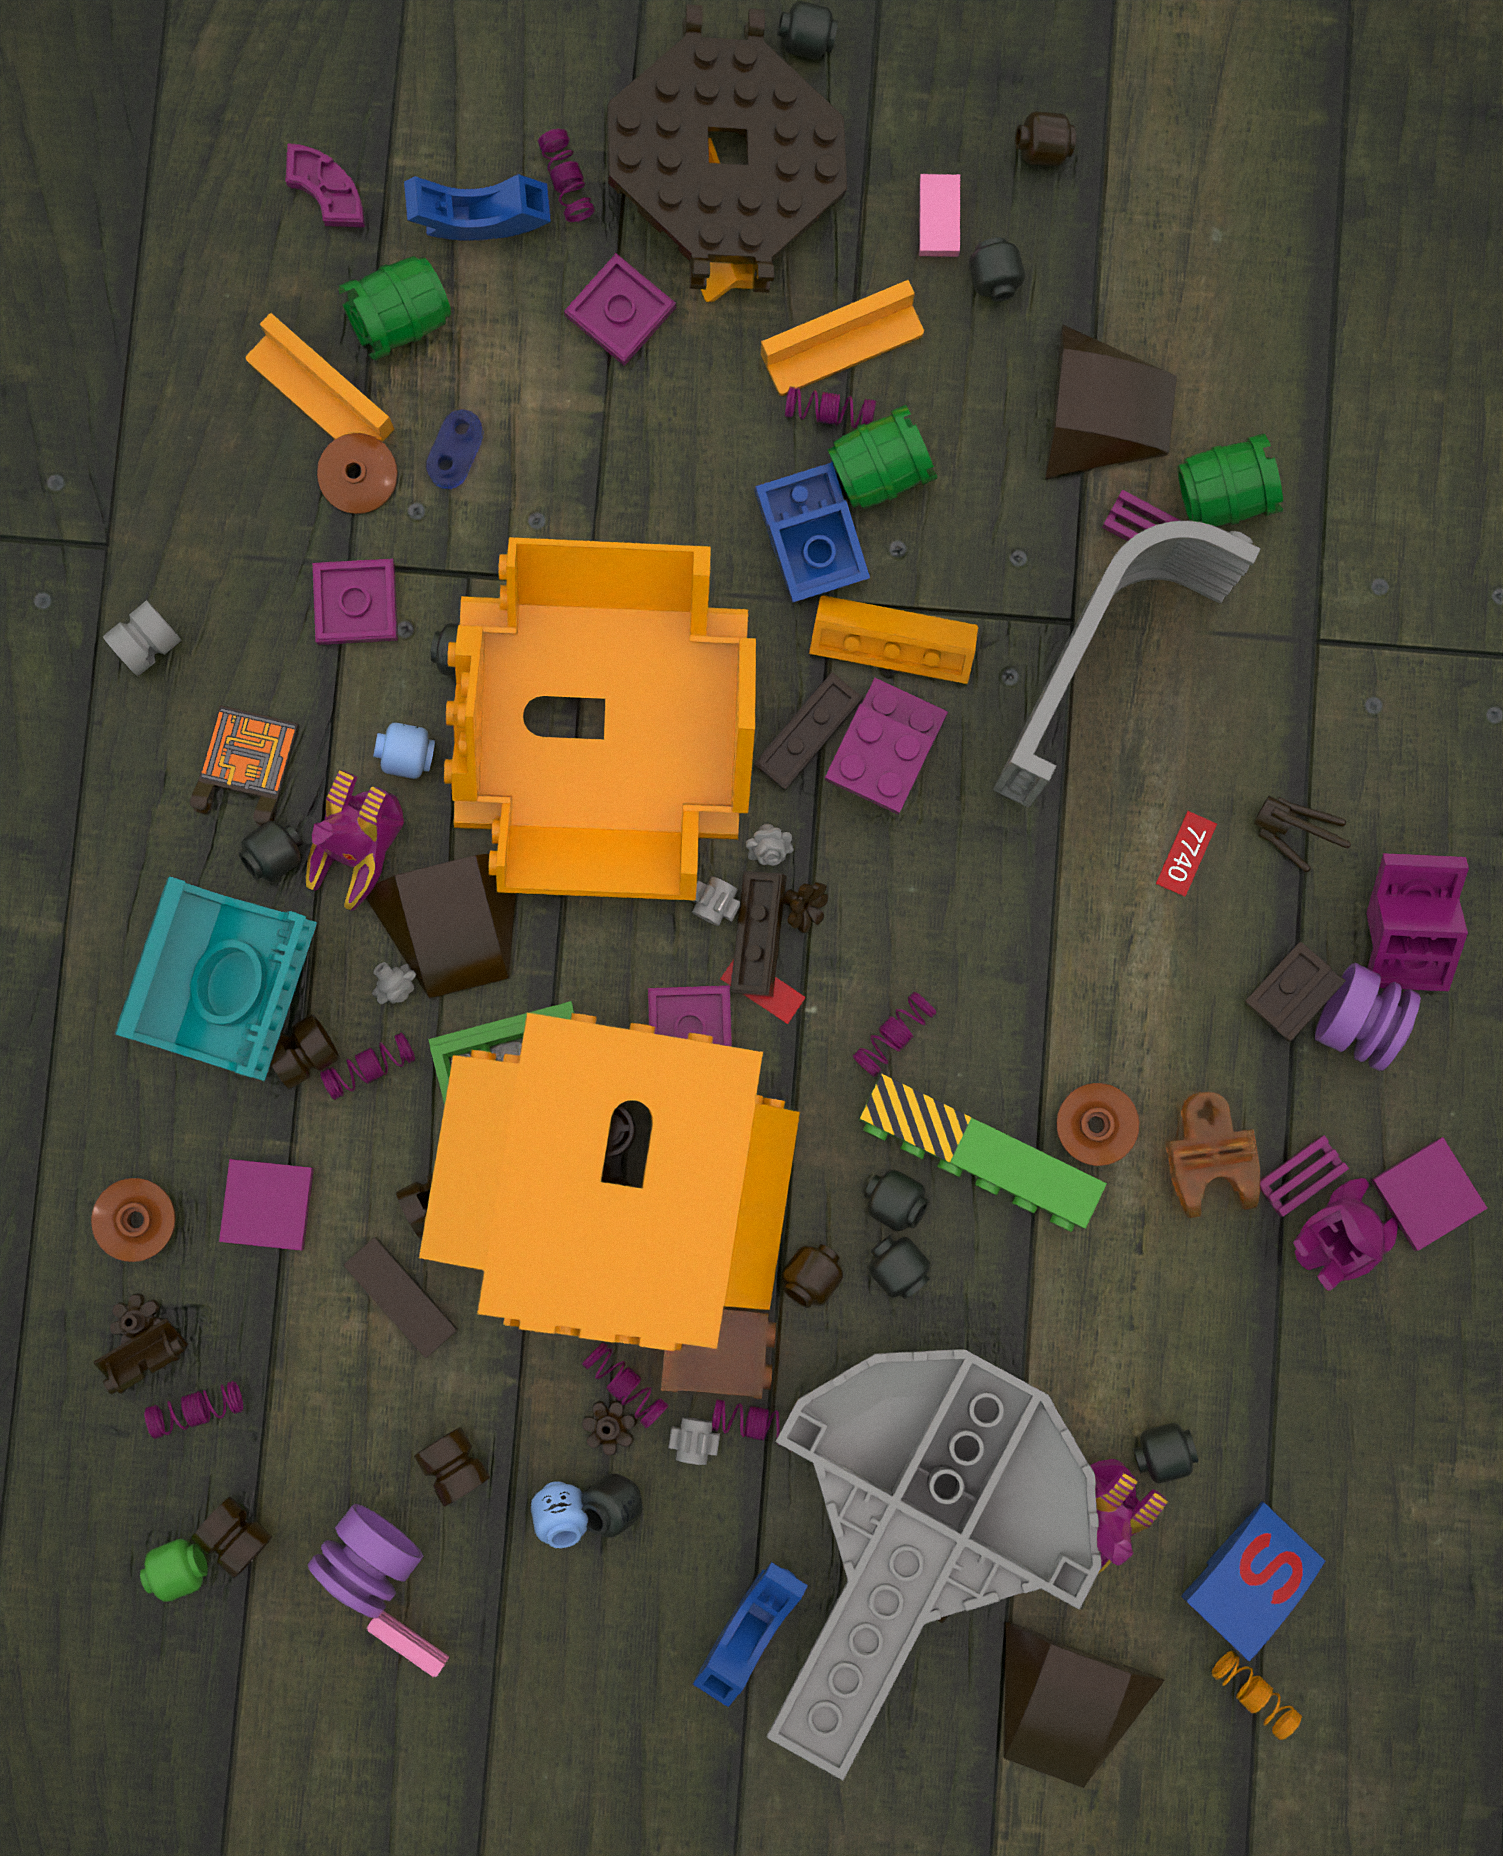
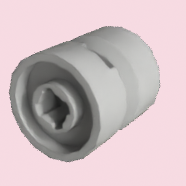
[103,600,182,677]

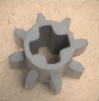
[690,876,741,926]
[668,1417,720,1465]

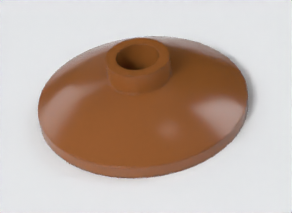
[317,433,398,514]
[1056,1083,1139,1166]
[91,1178,176,1262]

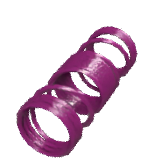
[538,129,595,222]
[785,386,876,429]
[853,992,936,1077]
[320,1032,415,1100]
[582,1341,668,1428]
[144,1381,243,1439]
[712,1399,780,1445]

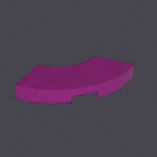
[286,143,365,227]

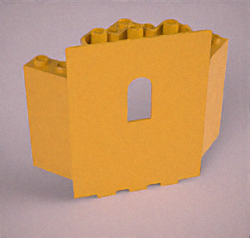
[444,537,756,901]
[419,1013,800,1351]

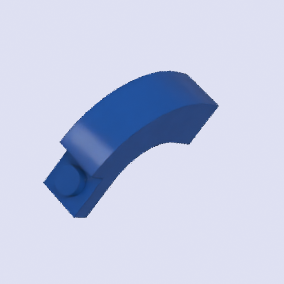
[404,174,551,241]
[693,1562,808,1707]

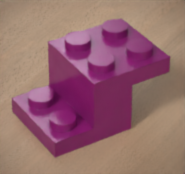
[824,678,948,815]
[1366,853,1469,991]

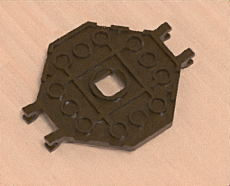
[606,4,847,293]

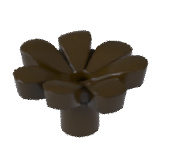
[784,882,828,934]
[110,1293,164,1345]
[582,1400,637,1456]

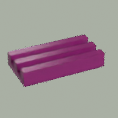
[1102,490,1181,541]
[1256,1135,1349,1217]

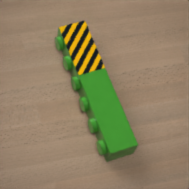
[858,1074,1107,1232]

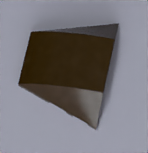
[1045,324,1177,480]
[366,854,516,999]
[1003,1621,1165,1788]

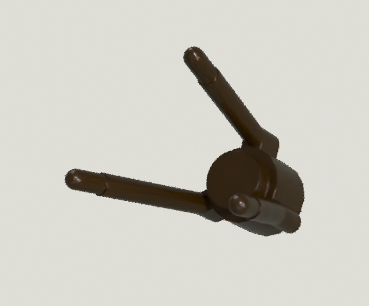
[1253,796,1351,872]

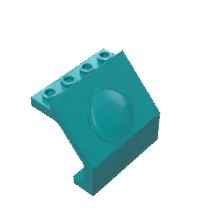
[114,876,317,1081]

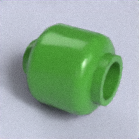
[140,1539,208,1602]

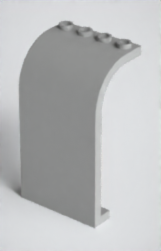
[993,521,1260,808]

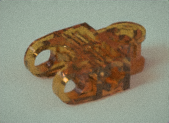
[1165,1092,1260,1218]

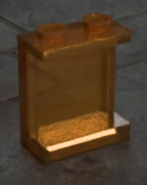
[661,1309,776,1399]

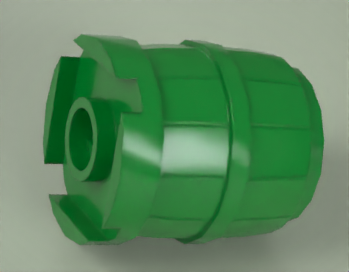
[338,256,451,361]
[828,404,938,509]
[1177,434,1283,527]

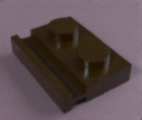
[1244,941,1346,1043]

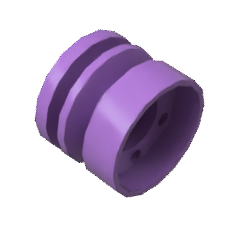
[1315,963,1421,1071]
[308,1504,424,1618]

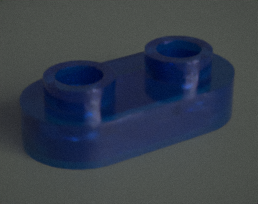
[426,409,484,489]

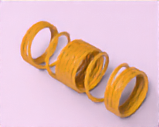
[1212,1651,1302,1740]

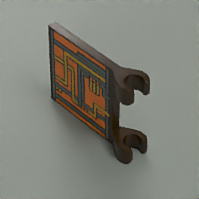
[190,705,299,827]

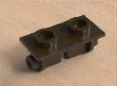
[93,1318,188,1395]

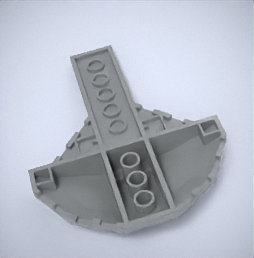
[767,1349,1101,1780]

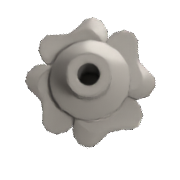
[746,824,794,866]
[372,962,416,1004]

